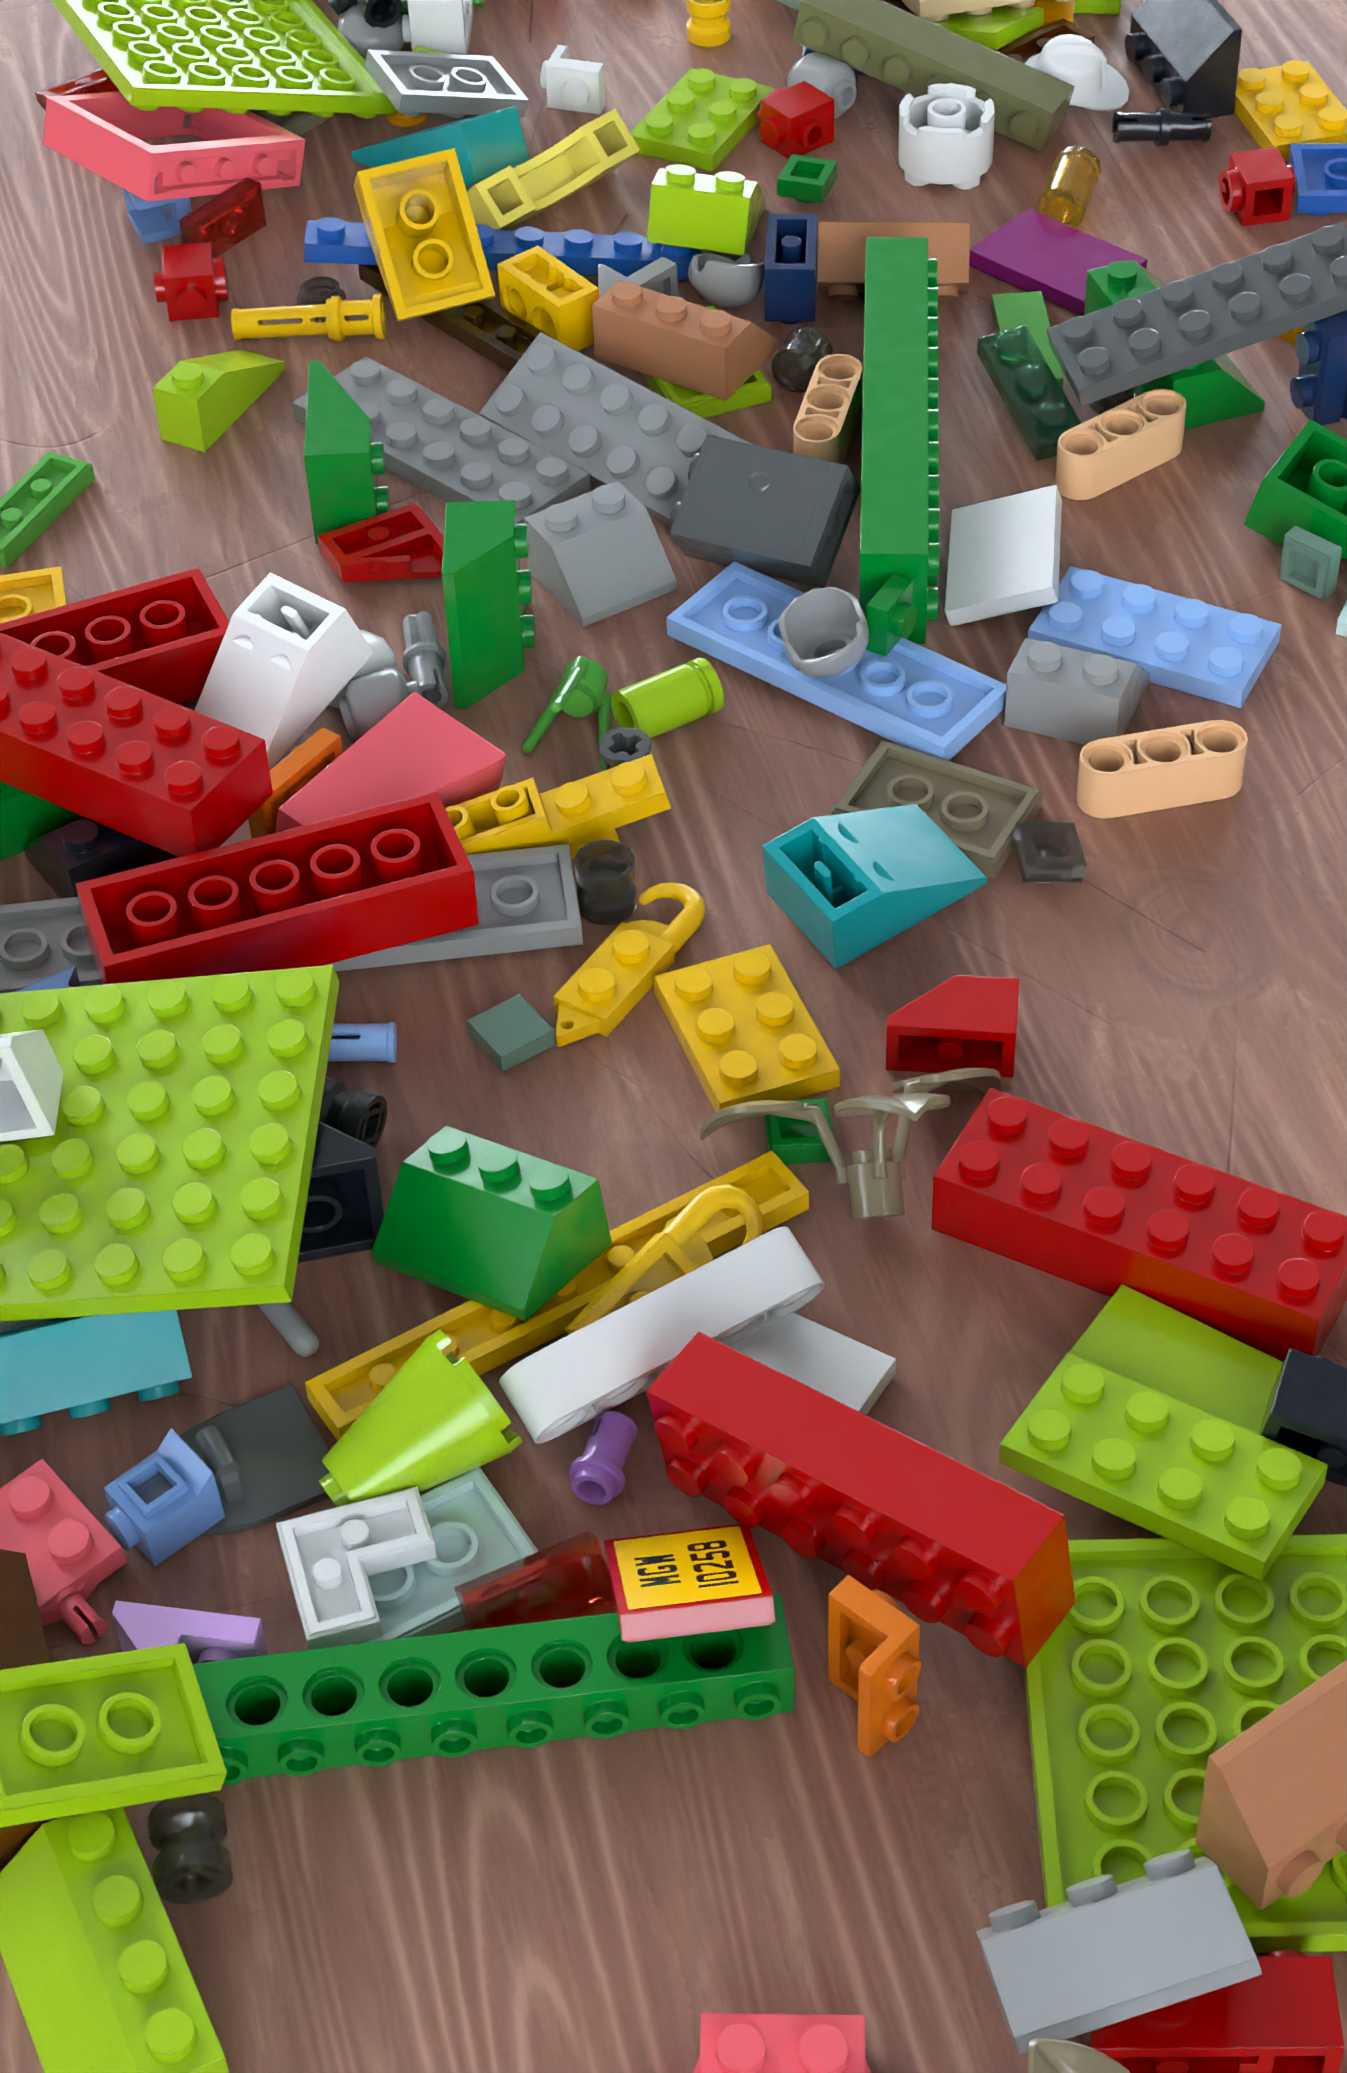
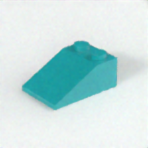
[351,106,530,191]

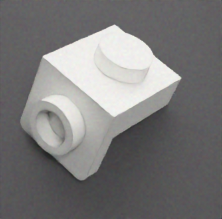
[540,45,606,114]

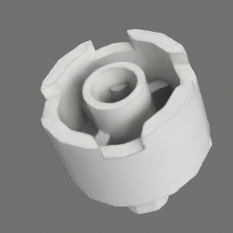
[898,83,995,189]

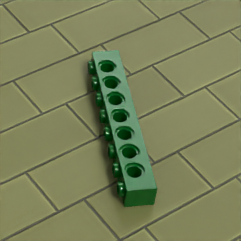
[192,1593,794,1786]

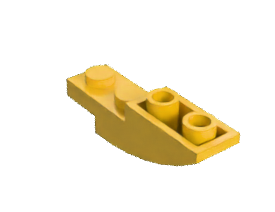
[445,754,671,859]

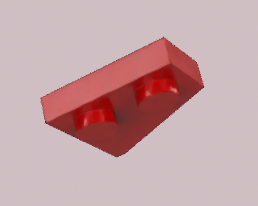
[318,502,444,582]

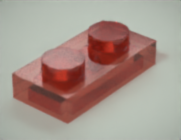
[179,177,266,257]
[454,1531,615,1630]

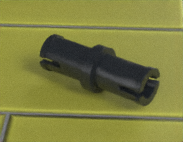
[1112,107,1212,146]

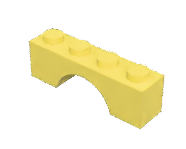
[467,108,640,230]

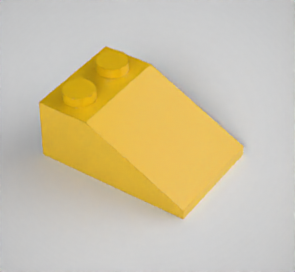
[354,148,495,322]

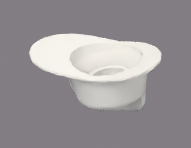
[1025,34,1129,111]

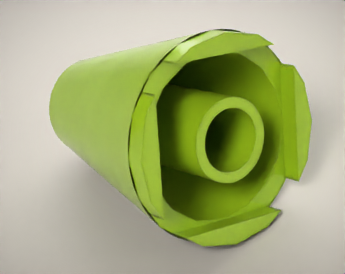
[318,1329,523,1507]

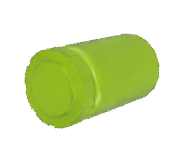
[611,657,724,739]

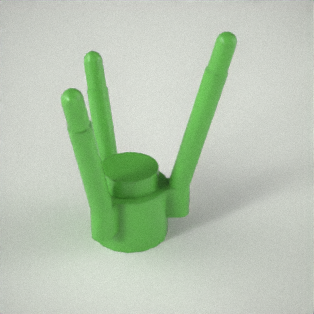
[522,656,612,771]

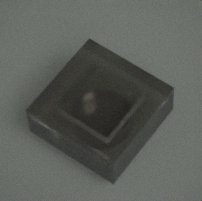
[1011,822,1087,883]

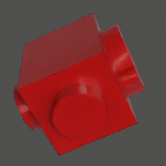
[756,81,834,159]
[1218,147,1295,226]
[154,242,229,322]

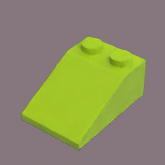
[646,165,766,256]

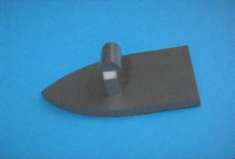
[180,1384,330,1536]

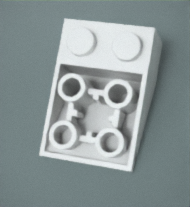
[194,573,374,770]

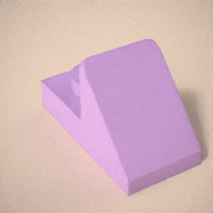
[112,1601,268,1664]

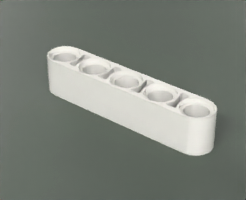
[499,1226,825,1444]

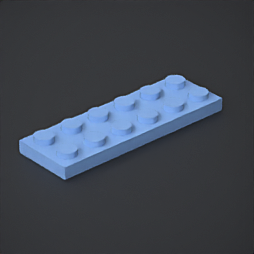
[666,561,1007,761]

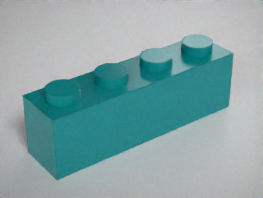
[0,1310,192,1436]

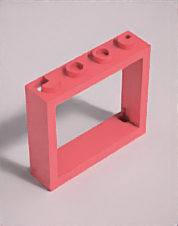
[43,91,306,202]

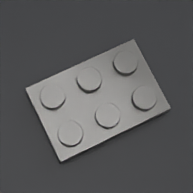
[364,50,528,118]

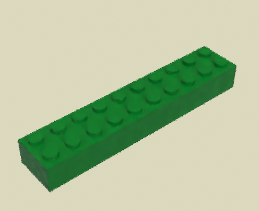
[859,237,940,644]

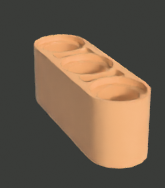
[793,354,863,465]
[1055,389,1187,500]
[1076,720,1248,819]

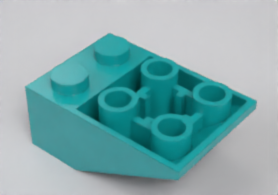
[762,804,987,969]

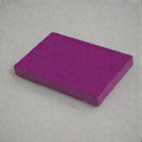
[969,208,1147,316]

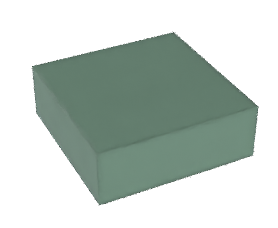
[1279,526,1342,601]
[467,994,555,1072]

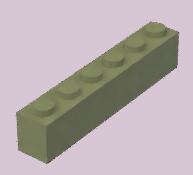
[792,0,1075,152]

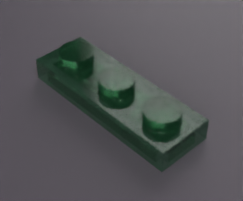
[977,325,1081,461]

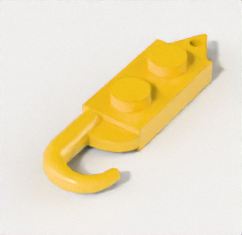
[553,882,706,1047]
[564,1184,764,1335]

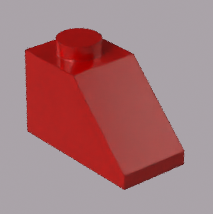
[886,975,1020,1078]

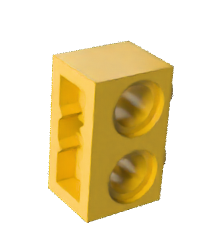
[497,246,599,352]

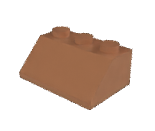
[818,222,970,301]
[592,280,779,401]
[1195,1660,1347,1911]

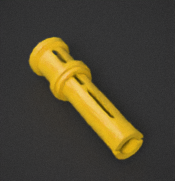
[231,293,387,342]

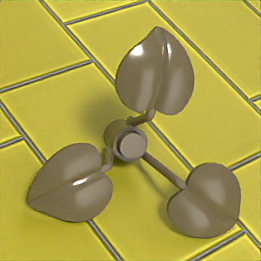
[700,1068,1001,1220]

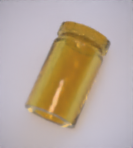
[1037,146,1102,228]

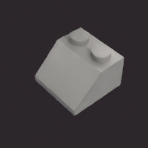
[524,481,677,627]
[1004,638,1150,745]

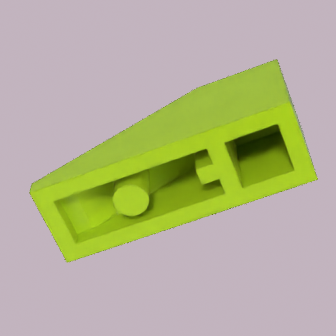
[153,350,285,452]

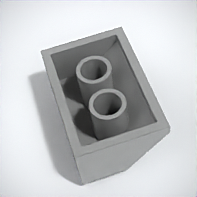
[975,1849,1262,2054]

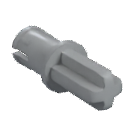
[402,611,449,708]

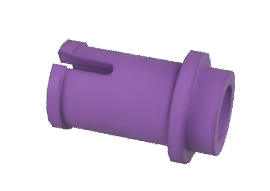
[569,1411,638,1505]

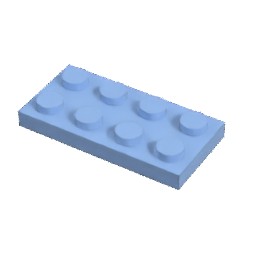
[1028,566,1282,708]

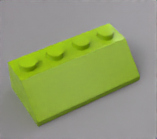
[0,1807,229,2073]

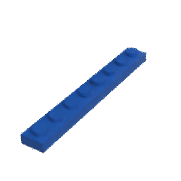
[304,217,701,280]

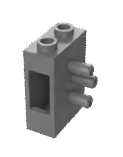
[669,435,861,588]

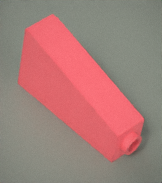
[275,691,507,833]

